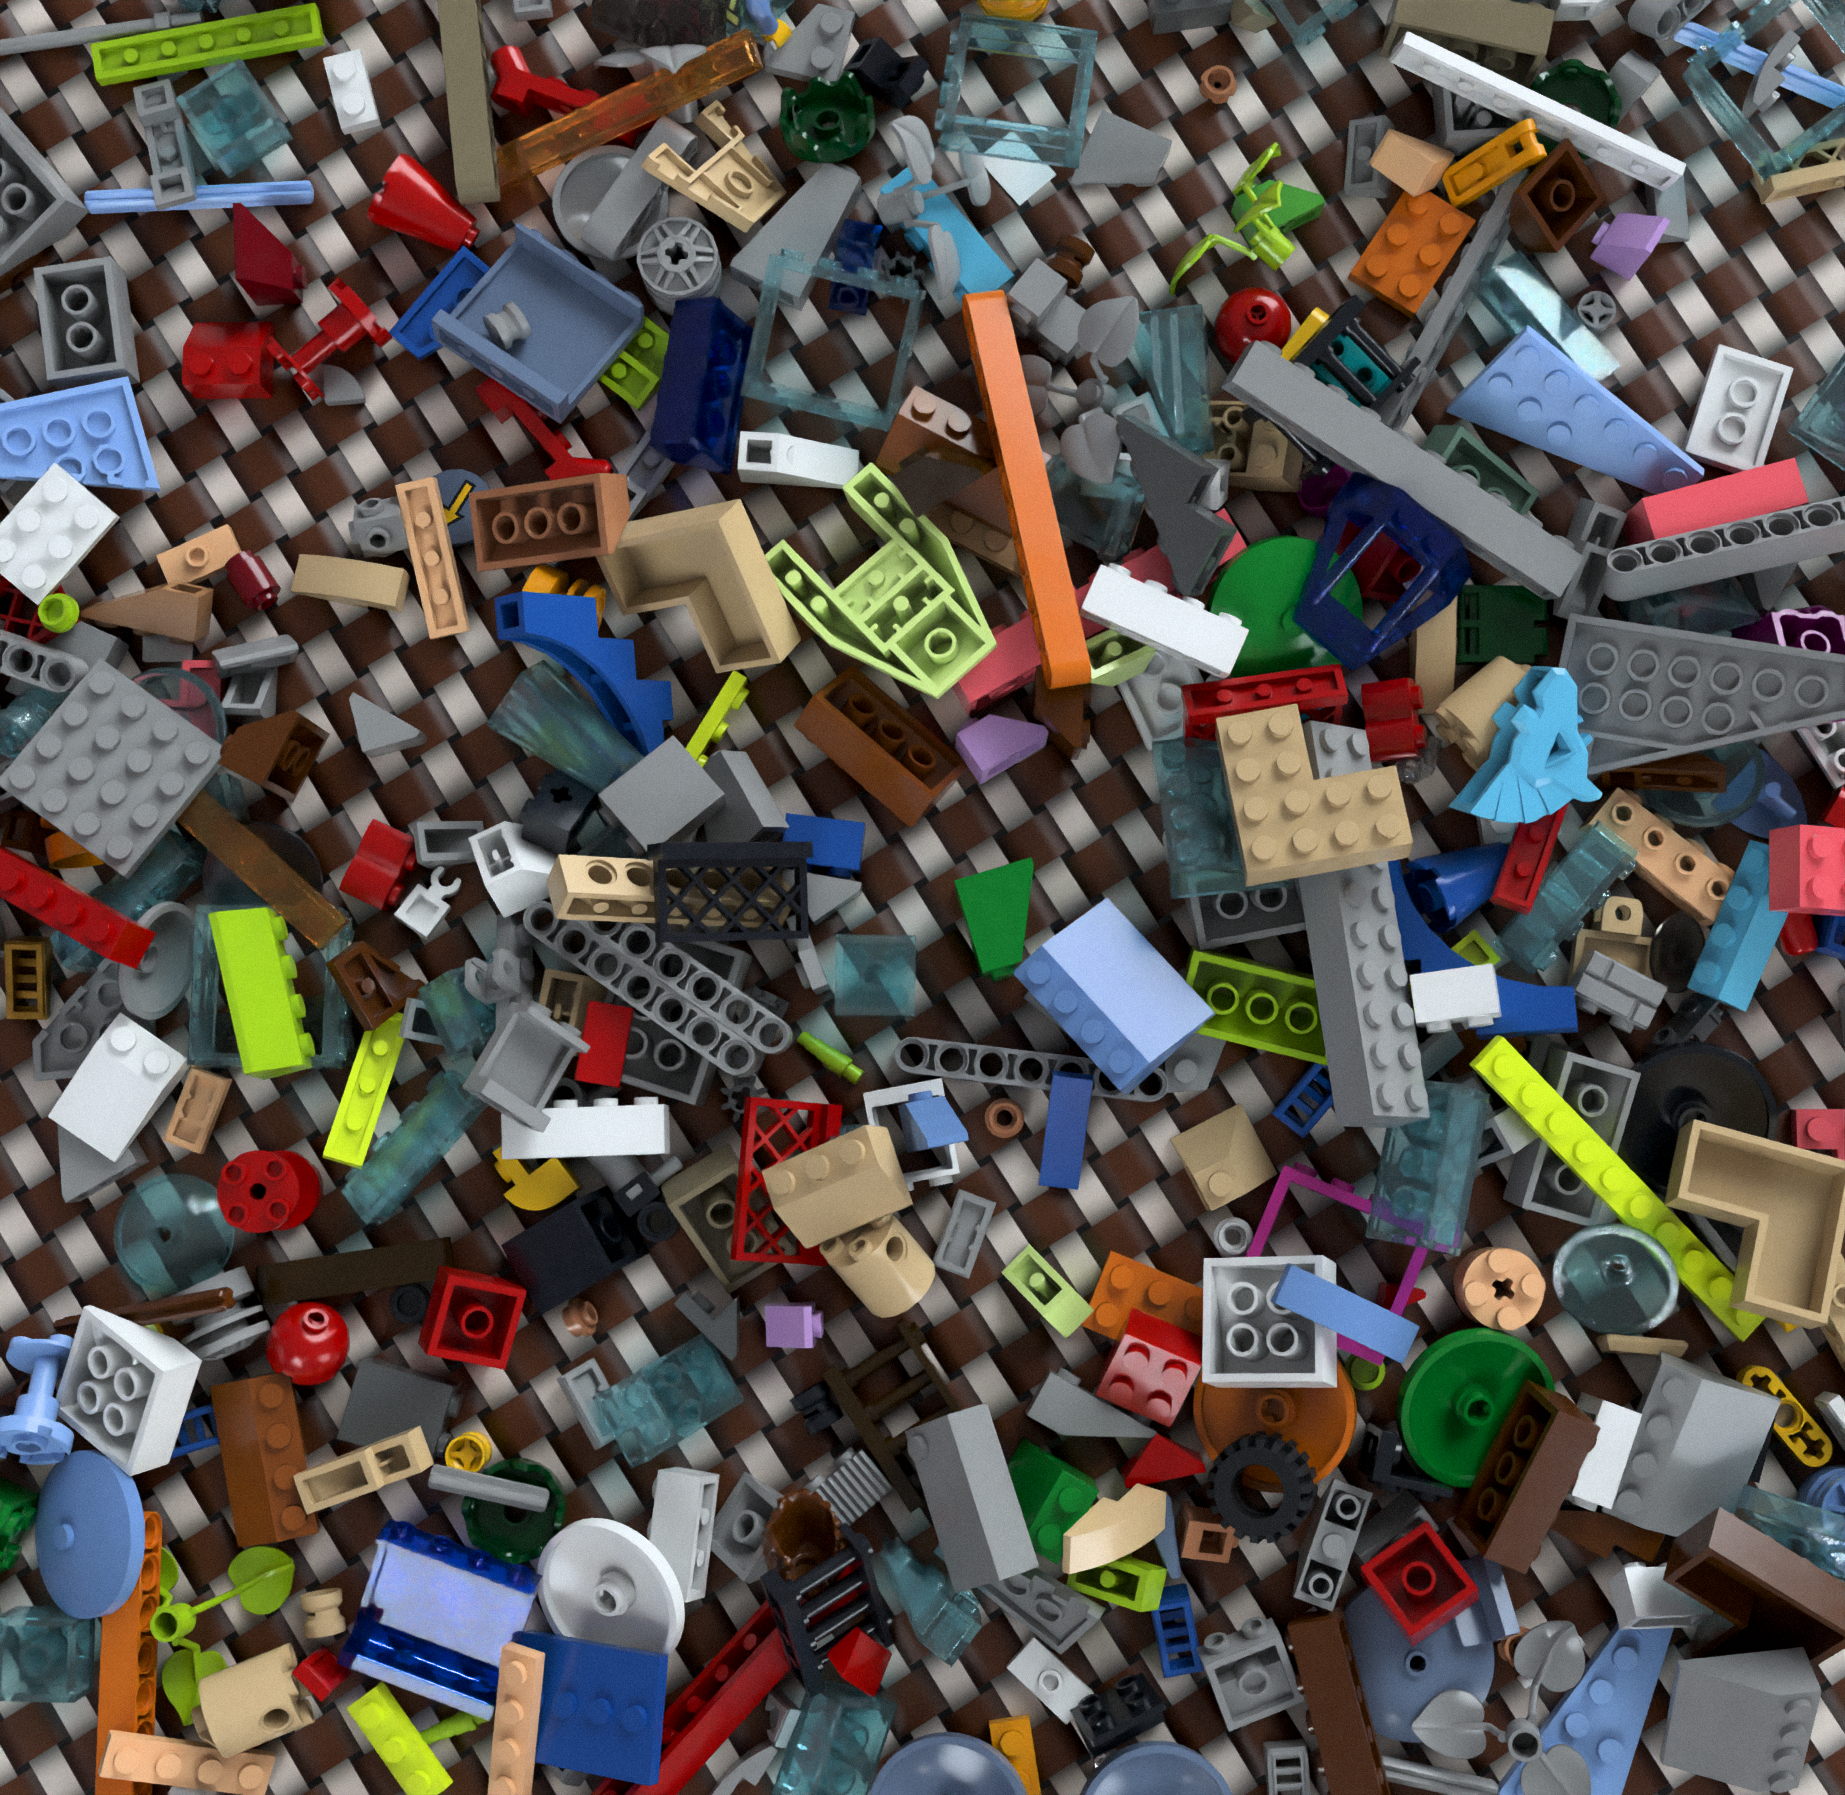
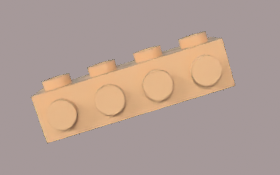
[1579,787,1736,927]

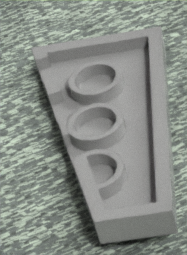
[933,1543,1106,1655]

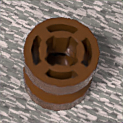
[1047,235,1095,289]

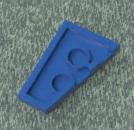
[389,246,490,361]

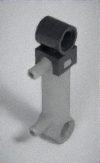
[545,1078,683,1242]

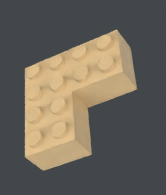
[596,499,801,673]
[1215,704,1413,887]
[1664,1119,1845,1329]

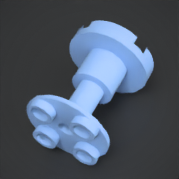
[0,1334,74,1465]

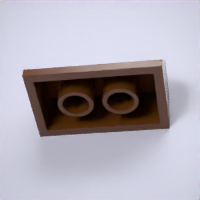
[218,710,330,802]

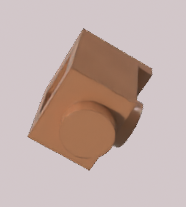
[1175,1501,1239,1563]

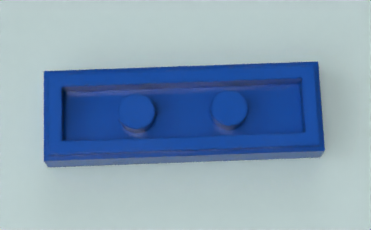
[1039,1070,1093,1190]

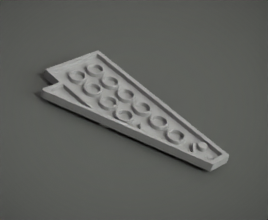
[1559,613,1845,776]

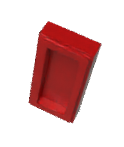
[292,1645,351,1702]

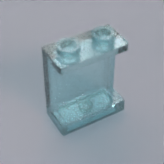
[1045,453,1145,563]

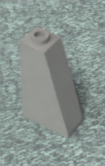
[730,163,862,311]

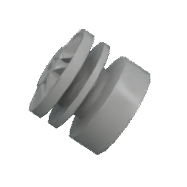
[637,216,724,317]
[170,1266,271,1362]

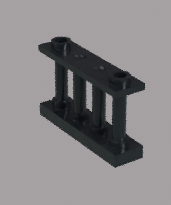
[1238,294,1421,481]
[760,1522,893,1698]

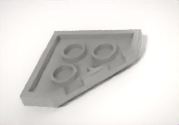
[32,958,156,1081]

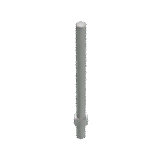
[0,11,205,56]

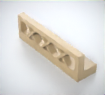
[1750,137,1845,205]

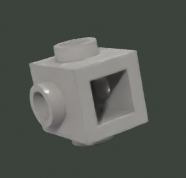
[348,496,409,558]

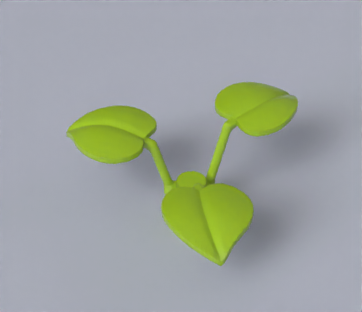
[1169,142,1296,296]
[150,1546,295,1726]

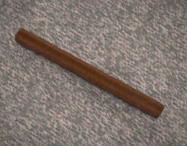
[53,1287,236,1339]

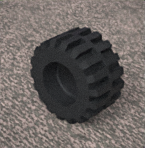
[1206,1431,1318,1544]

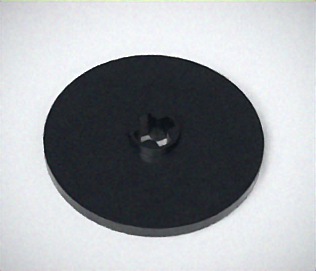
[202,822,323,934]

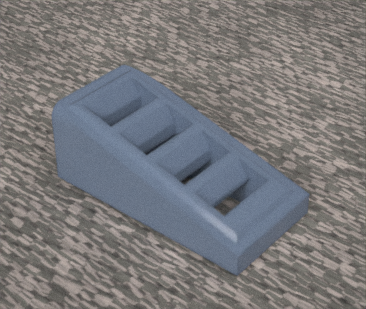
[1153,1490,1181,1579]

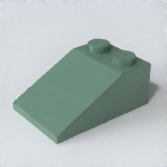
[1421,425,1540,515]

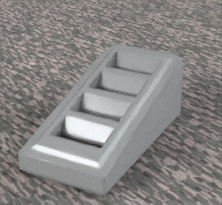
[1262,1739,1310,1795]

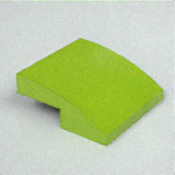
[599,314,690,410]

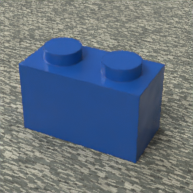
[782,813,866,879]

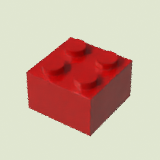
[418,1265,527,1370]
[1095,1307,1203,1427]
[1360,1520,1479,1647]

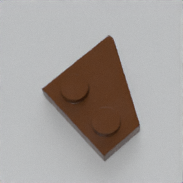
[325,941,427,1031]

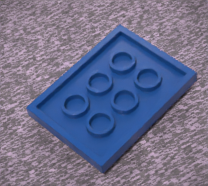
[521,1630,669,1786]

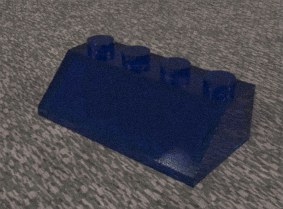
[650,296,756,474]

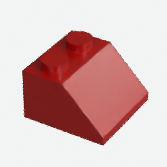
[182,321,274,399]

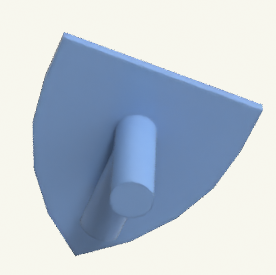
[1712,749,1807,839]

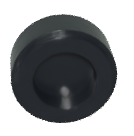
[389,1283,431,1324]

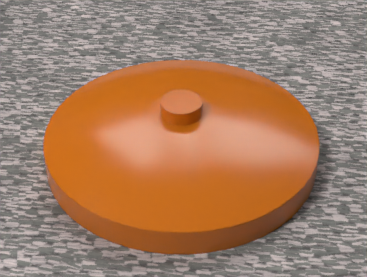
[1193,1358,1357,1493]

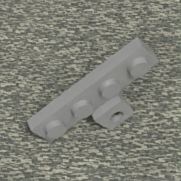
[465,914,535,1028]

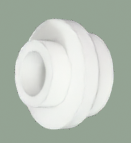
[1213,1217,1253,1257]

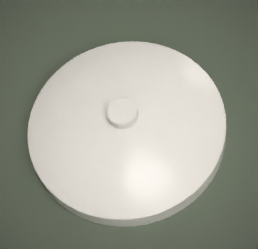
[536,1518,685,1655]

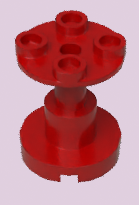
[266,277,392,401]
[217,1150,323,1233]

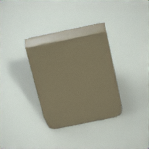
[1230,0,1277,33]

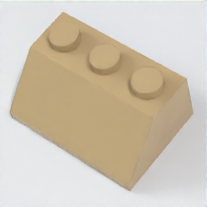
[762,1125,913,1249]

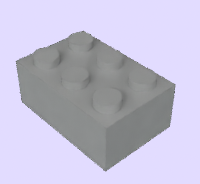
[33,256,140,391]

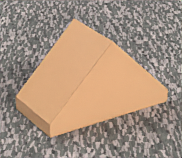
[1369,128,1455,197]

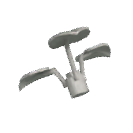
[593,31,767,123]
[877,115,991,300]
[1020,296,1139,484]
[1412,1621,1591,1795]

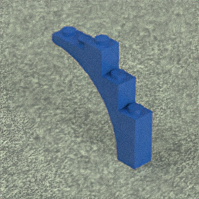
[494,591,674,773]
[1388,859,1579,1040]

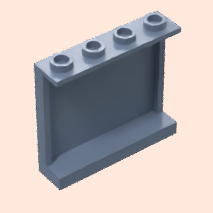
[431,222,644,424]

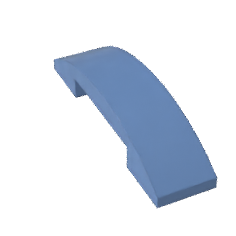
[1271,1263,1420,1364]

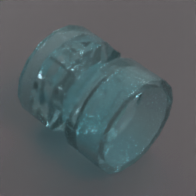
[0,688,60,760]

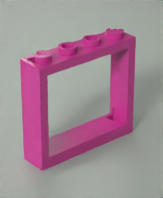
[1246,1162,1437,1366]

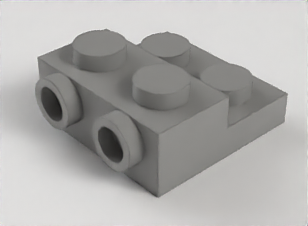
[1196,1617,1305,1732]

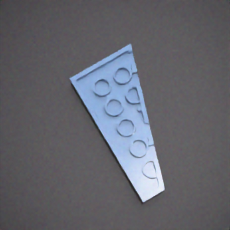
[1446,325,1704,495]
[0,376,161,492]
[1498,1621,1674,1795]

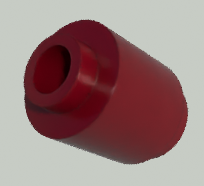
[225,550,281,611]

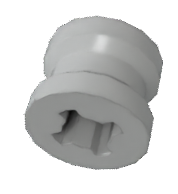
[1570,291,1616,338]
[483,301,531,351]

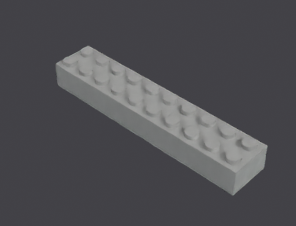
[1298,720,1430,1128]

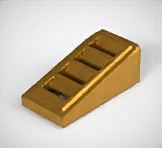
[4,936,53,1020]

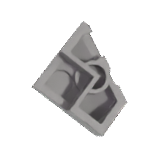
[1070,109,1172,188]

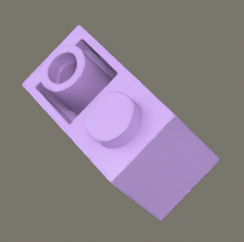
[765,1301,824,1348]

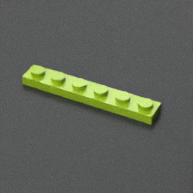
[90,2,325,86]

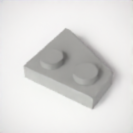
[765,3,855,83]
[1163,1033,1226,1093]

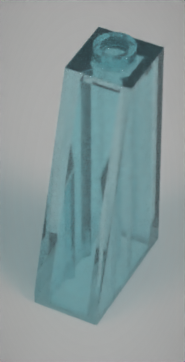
[1134,304,1214,456]
[487,660,645,793]

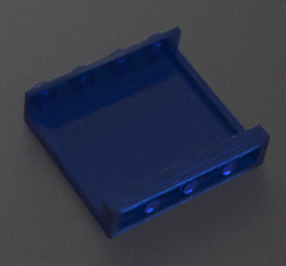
[337,1519,543,1721]

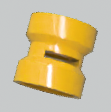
[445,1431,493,1473]

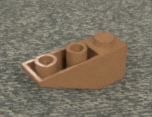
[81,581,214,645]

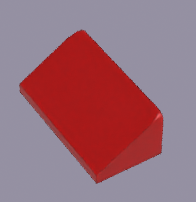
[575,1000,634,1088]
[826,1627,892,1698]

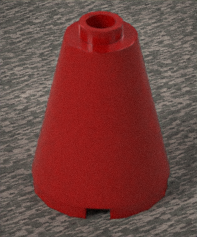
[366,153,480,252]

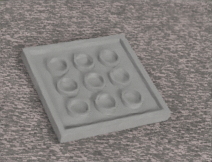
[0,658,222,880]

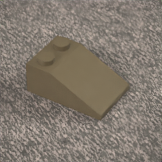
[661,1143,795,1294]

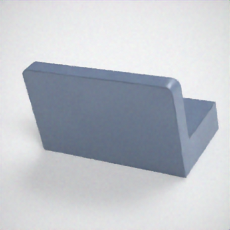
[1452,1553,1520,1648]

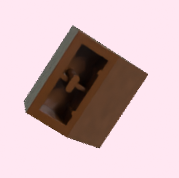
[1032,667,1092,760]

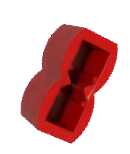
[1361,677,1428,764]
[339,819,419,912]

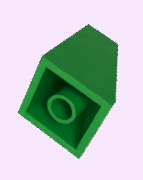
[954,857,1034,983]
[1007,1437,1099,1565]

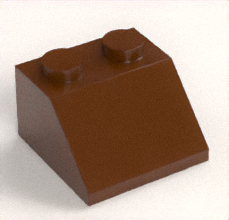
[1508,138,1606,253]

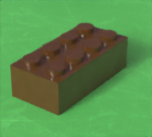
[1453,1379,1601,1574]

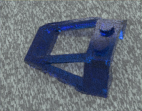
[1292,471,1472,671]

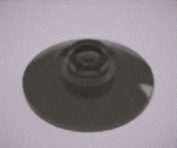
[1649,914,1705,994]

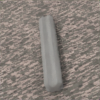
[428,1464,549,1512]
[1381,1755,1498,1795]

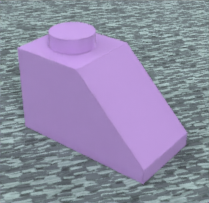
[1590,212,1670,281]
[955,714,1049,785]

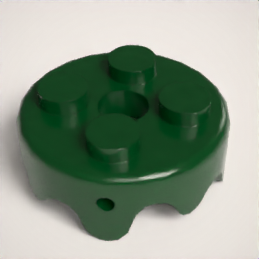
[1529,59,1622,161]
[778,71,876,163]
[461,1458,568,1566]

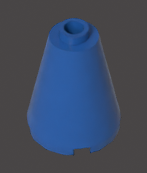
[1404,842,1509,934]

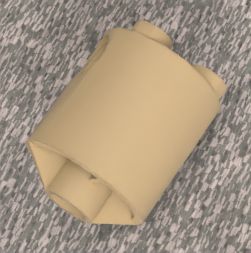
[1434,656,1531,771]
[819,1213,935,1318]
[192,1643,315,1758]

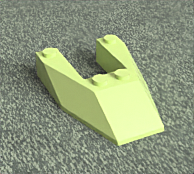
[765,462,997,699]

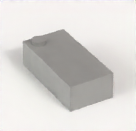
[905,1403,1039,1593]

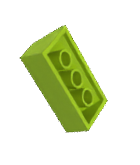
[208,907,315,1080]
[1183,945,1328,1066]

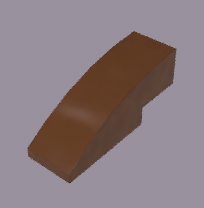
[1549,1505,1666,1564]

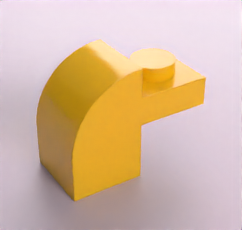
[492,1146,584,1211]

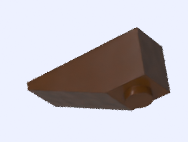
[1601,752,1727,793]

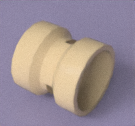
[300,1588,346,1638]

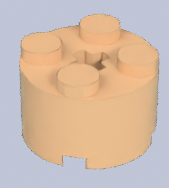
[1453,1247,1546,1330]

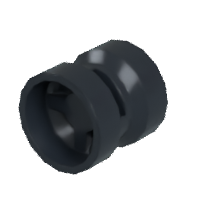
[789,1380,844,1436]

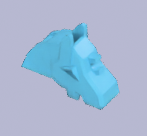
[1448,666,1602,824]

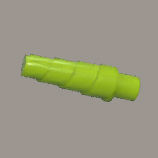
[797,1031,864,1085]
[419,1703,494,1745]

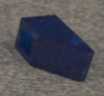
[828,219,883,316]

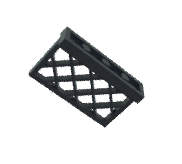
[647,841,813,943]

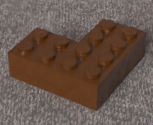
[1663,1507,1845,1668]

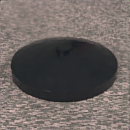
[1617,1041,1778,1196]

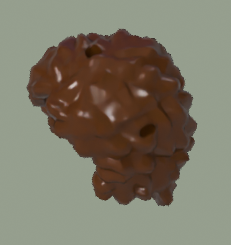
[761,1488,845,1600]

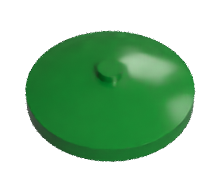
[1206,535,1362,678]
[1396,1328,1555,1488]

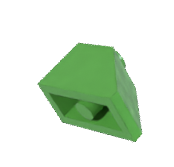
[1231,180,1326,249]

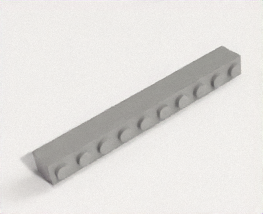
[1221,340,1584,600]

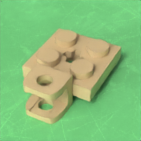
[1567,896,1657,1012]

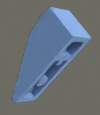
[898,1090,969,1153]

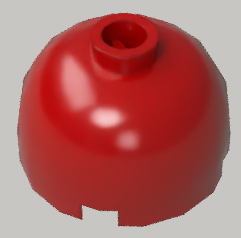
[1214,286,1291,363]
[266,1301,350,1385]

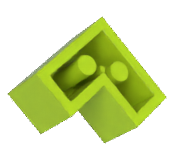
[1066,1506,1168,1612]

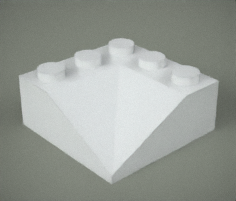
[1202,1255,1337,1388]
[56,1305,202,1476]

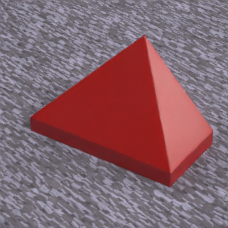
[1120,1433,1206,1489]

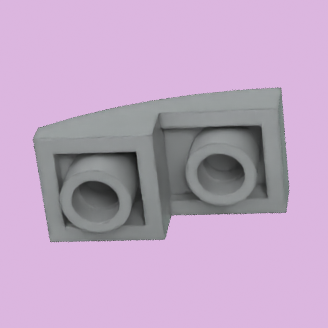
[1741,29,1801,120]

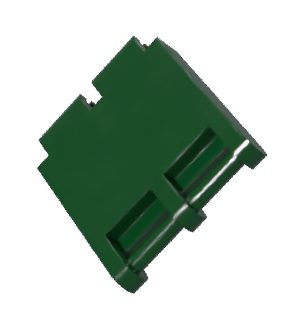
[1454,585,1548,666]

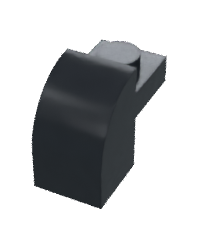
[843,37,930,109]

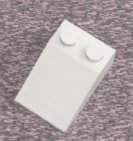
[48,1012,191,1163]

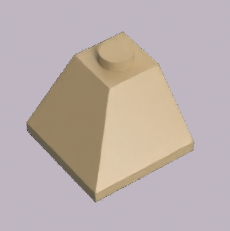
[1170,1103,1277,1211]

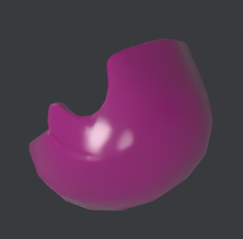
[1297,463,1357,519]

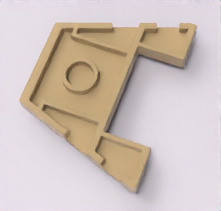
[641,99,787,233]

